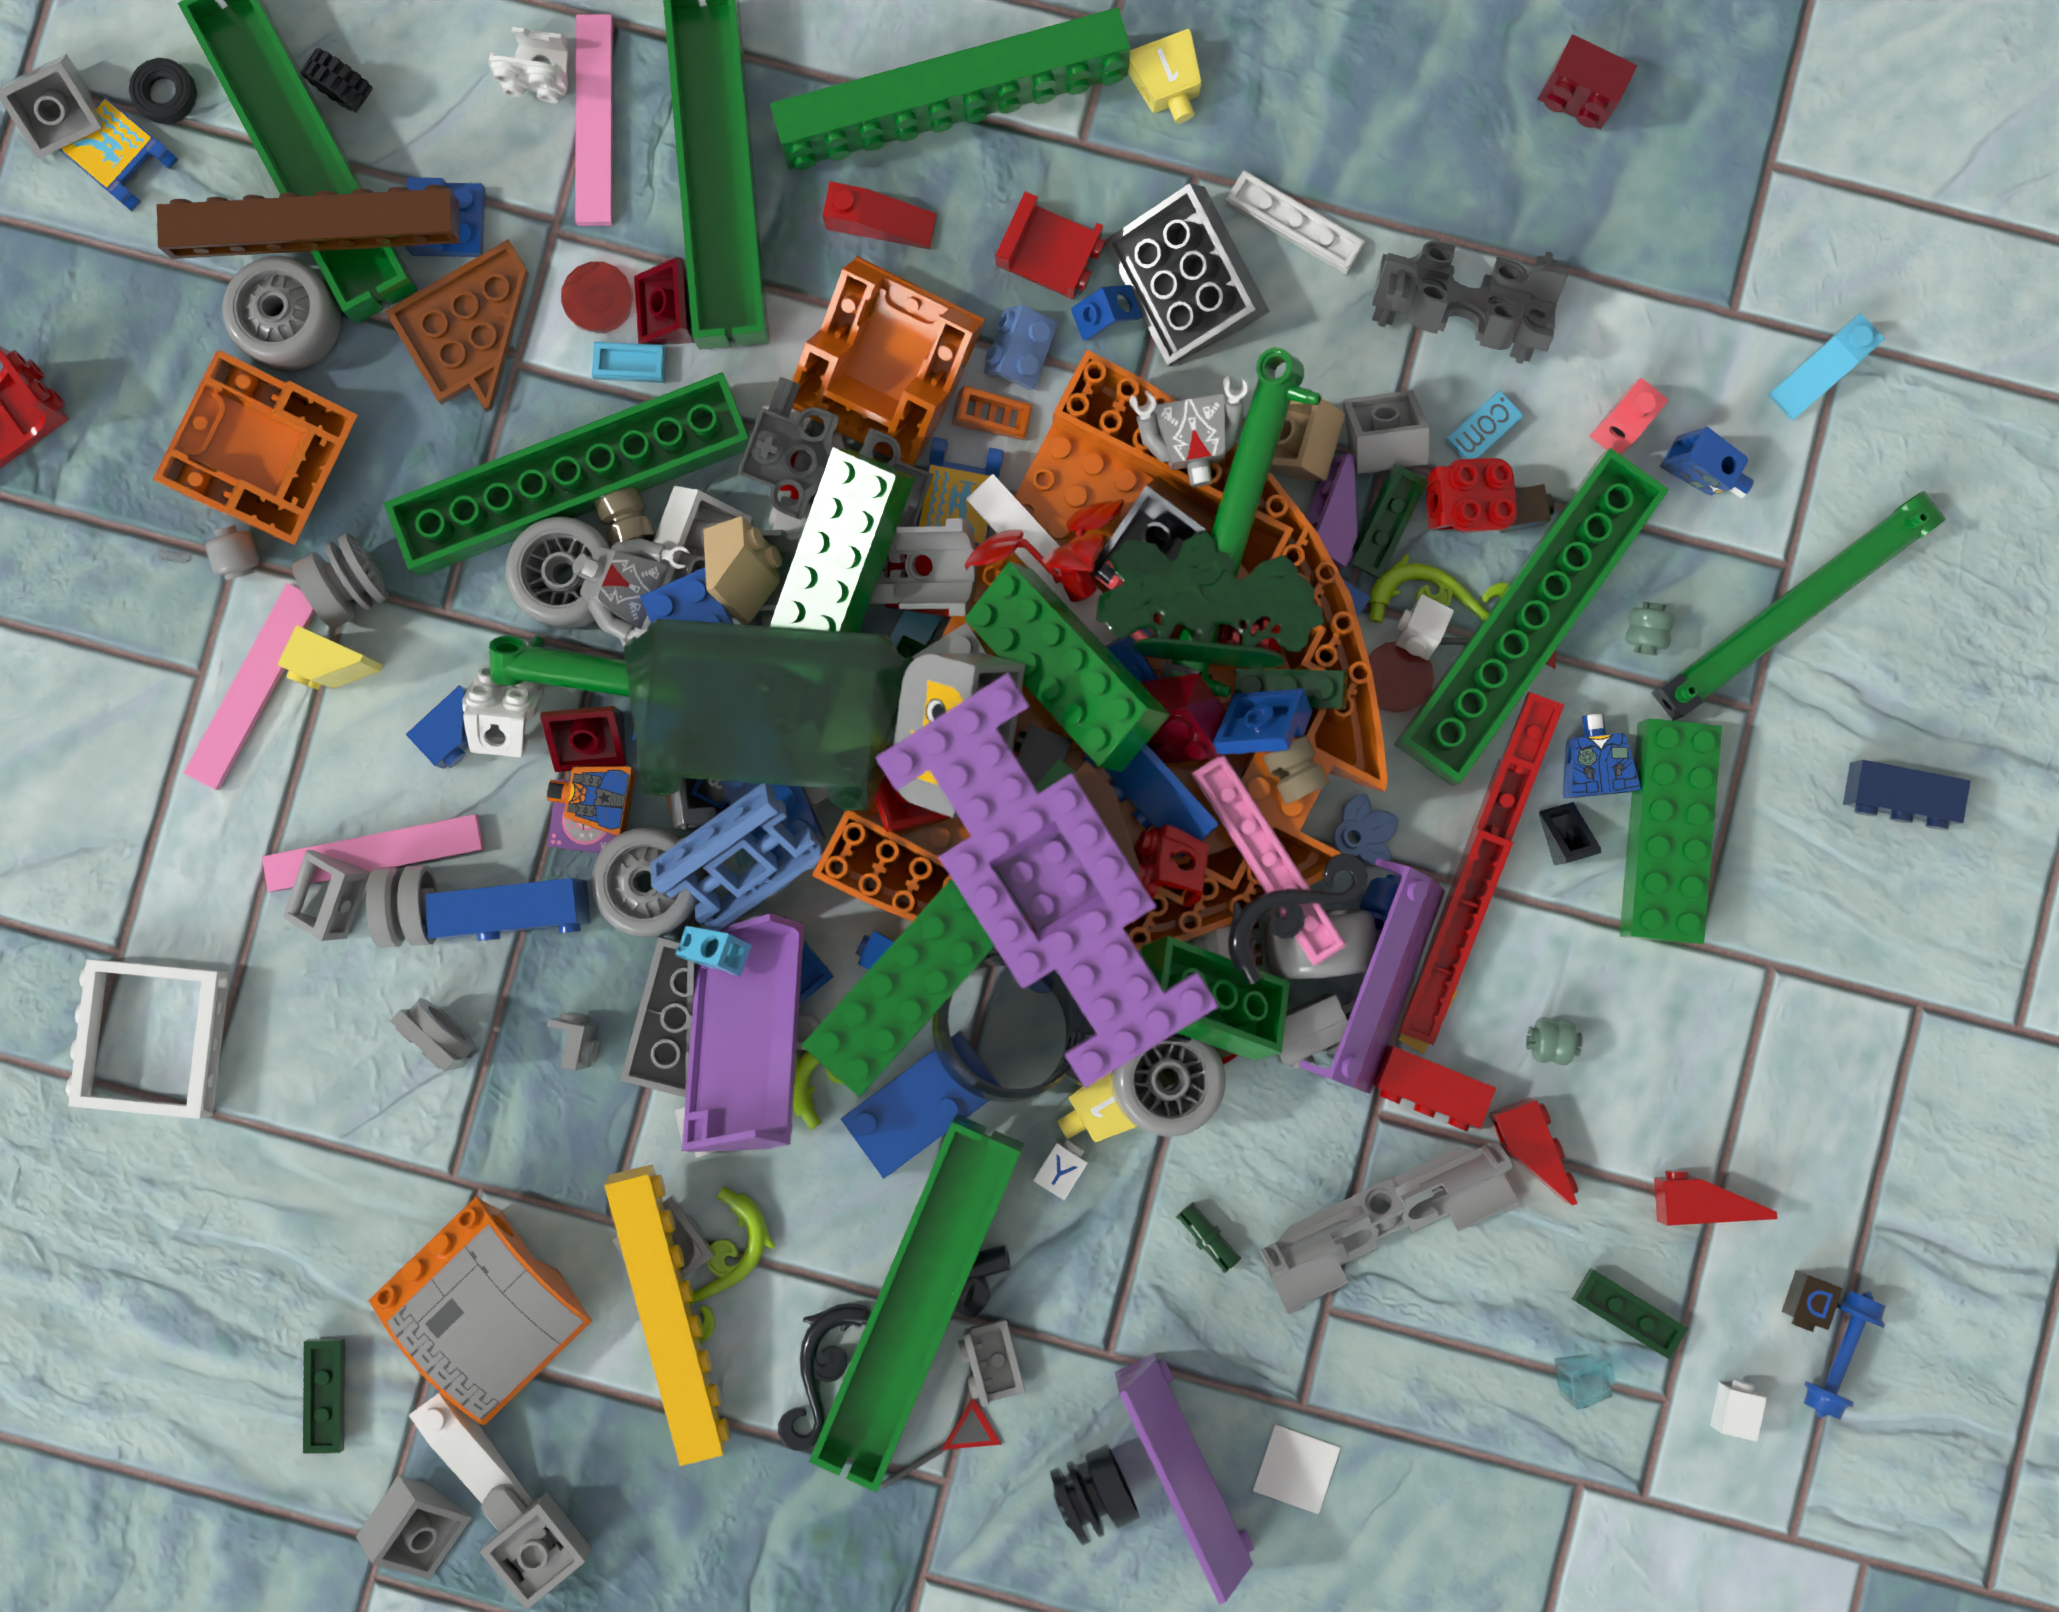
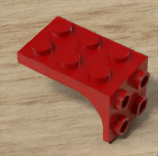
[0,346,69,468]

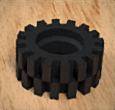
[300,48,373,113]

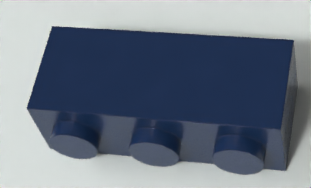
[1843,760,1971,830]

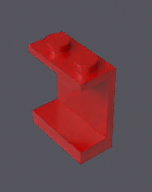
[996,191,1106,300]

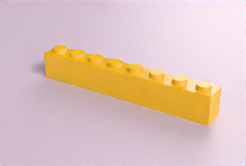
[604,1164,730,1466]

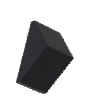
[1539,802,1601,865]

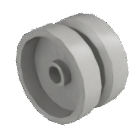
[366,865,438,948]

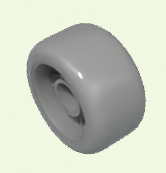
[222,256,341,371]
[505,517,611,630]
[591,827,705,937]
[1264,909,1377,979]
[1111,1039,1226,1137]

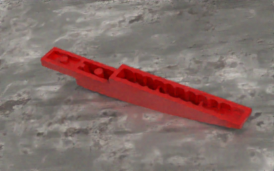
[1399,692,1564,1045]

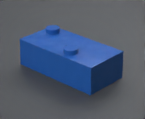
[424,878,591,941]
[840,1030,1002,1179]

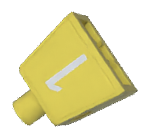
[1128,28,1201,124]
[1057,1073,1137,1143]

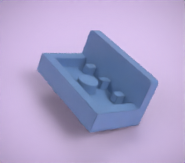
[984,305,1058,390]

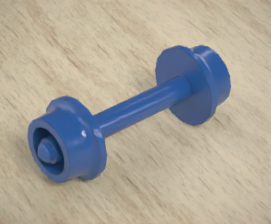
[1804,1290,1886,1420]

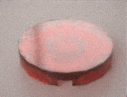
[561,261,633,334]
[1368,641,1434,713]

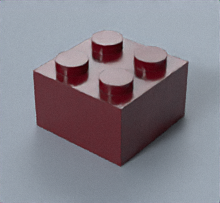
[1537,34,1637,130]
[1140,673,1226,764]

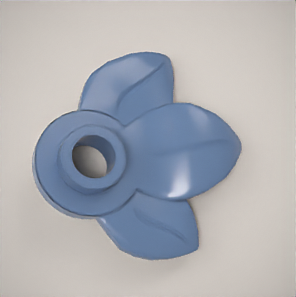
[1333,794,1398,865]

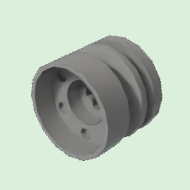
[291,532,389,629]

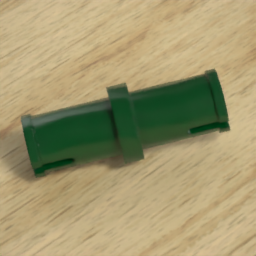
[1176,1202,1241,1273]

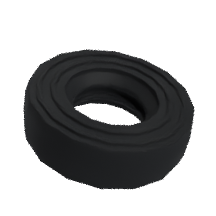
[129,58,197,124]

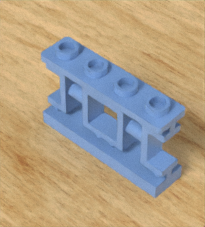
[650,781,825,932]

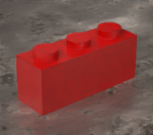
[1373,1045,1496,1132]

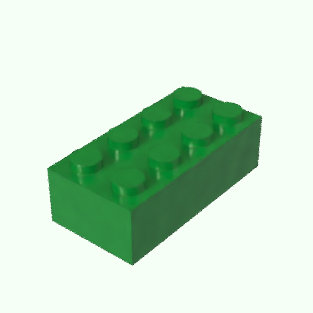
[1141,936,1290,1061]

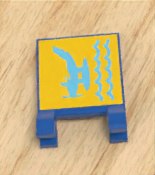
[59,97,178,212]
[917,437,1004,545]

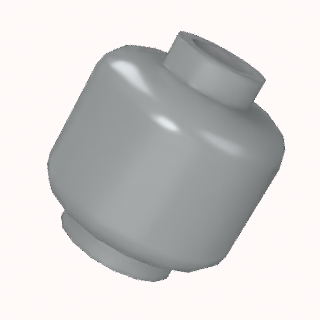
[205,525,260,580]

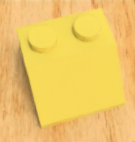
[277,625,384,690]

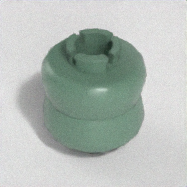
[1625,602,1675,655]
[1526,1017,1583,1065]

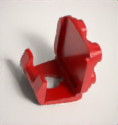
[1425,458,1517,533]
[1133,825,1209,907]

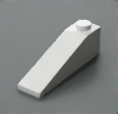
[409,1392,533,1506]

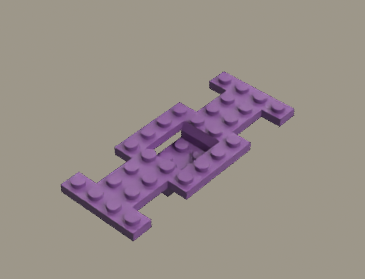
[875,673,1218,1088]

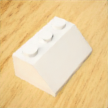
[653,486,753,588]

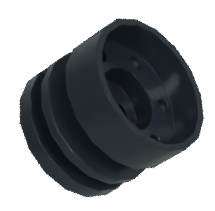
[1050,1444,1140,1545]

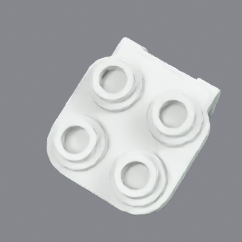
[488,27,569,103]
[462,666,543,758]

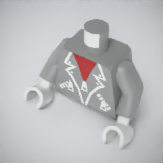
[1129,376,1248,487]
[573,538,690,654]

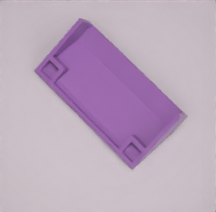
[1299,858,1445,1094]
[682,914,804,1152]
[1114,1353,1255,1605]

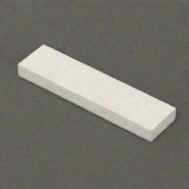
[1225,170,1366,275]

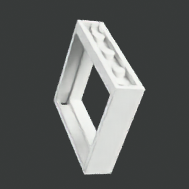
[66,959,230,1119]

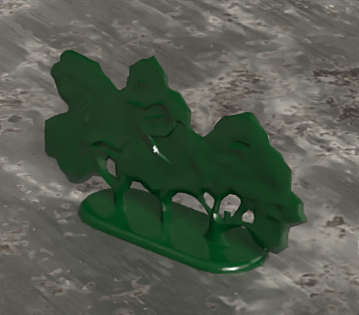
[1096,531,1325,668]

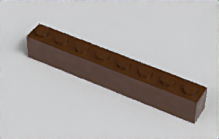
[157,185,461,259]

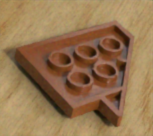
[385,239,529,413]

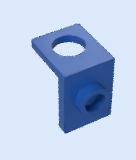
[1071,285,1142,341]

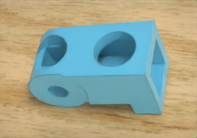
[675,926,752,977]

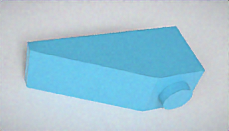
[1768,313,1885,420]

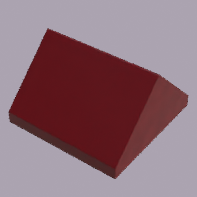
[634,257,694,345]
[540,706,627,772]

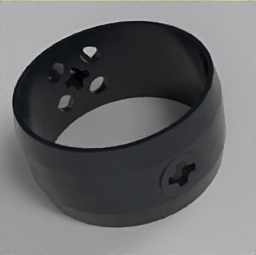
[932,950,1085,1102]

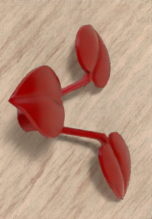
[964,499,1125,602]

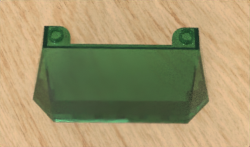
[624,619,914,811]

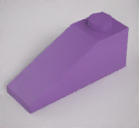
[1306,452,1358,569]

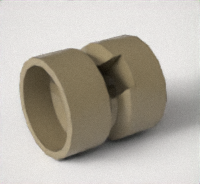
[594,487,656,547]
[1262,735,1330,805]

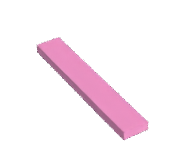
[575,14,613,226]
[184,583,316,790]
[1191,754,1346,966]
[262,814,485,892]

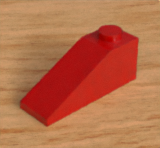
[822,181,937,250]
[1654,1170,1778,1226]

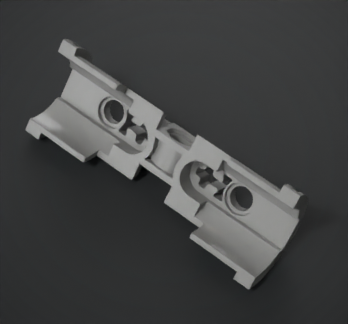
[730,518,977,618]
[1260,1141,1520,1314]

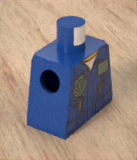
[1659,427,1754,498]
[1563,714,1641,799]

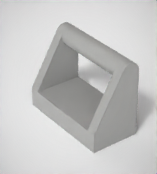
[283,850,370,941]

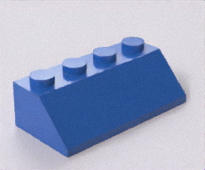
[1082,744,1219,860]

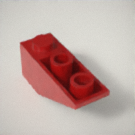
[1489,1098,1578,1206]

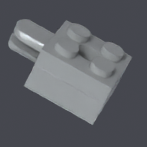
[1275,994,1357,1069]
[479,1484,592,1610]

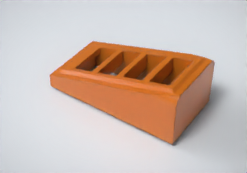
[951,385,1032,440]

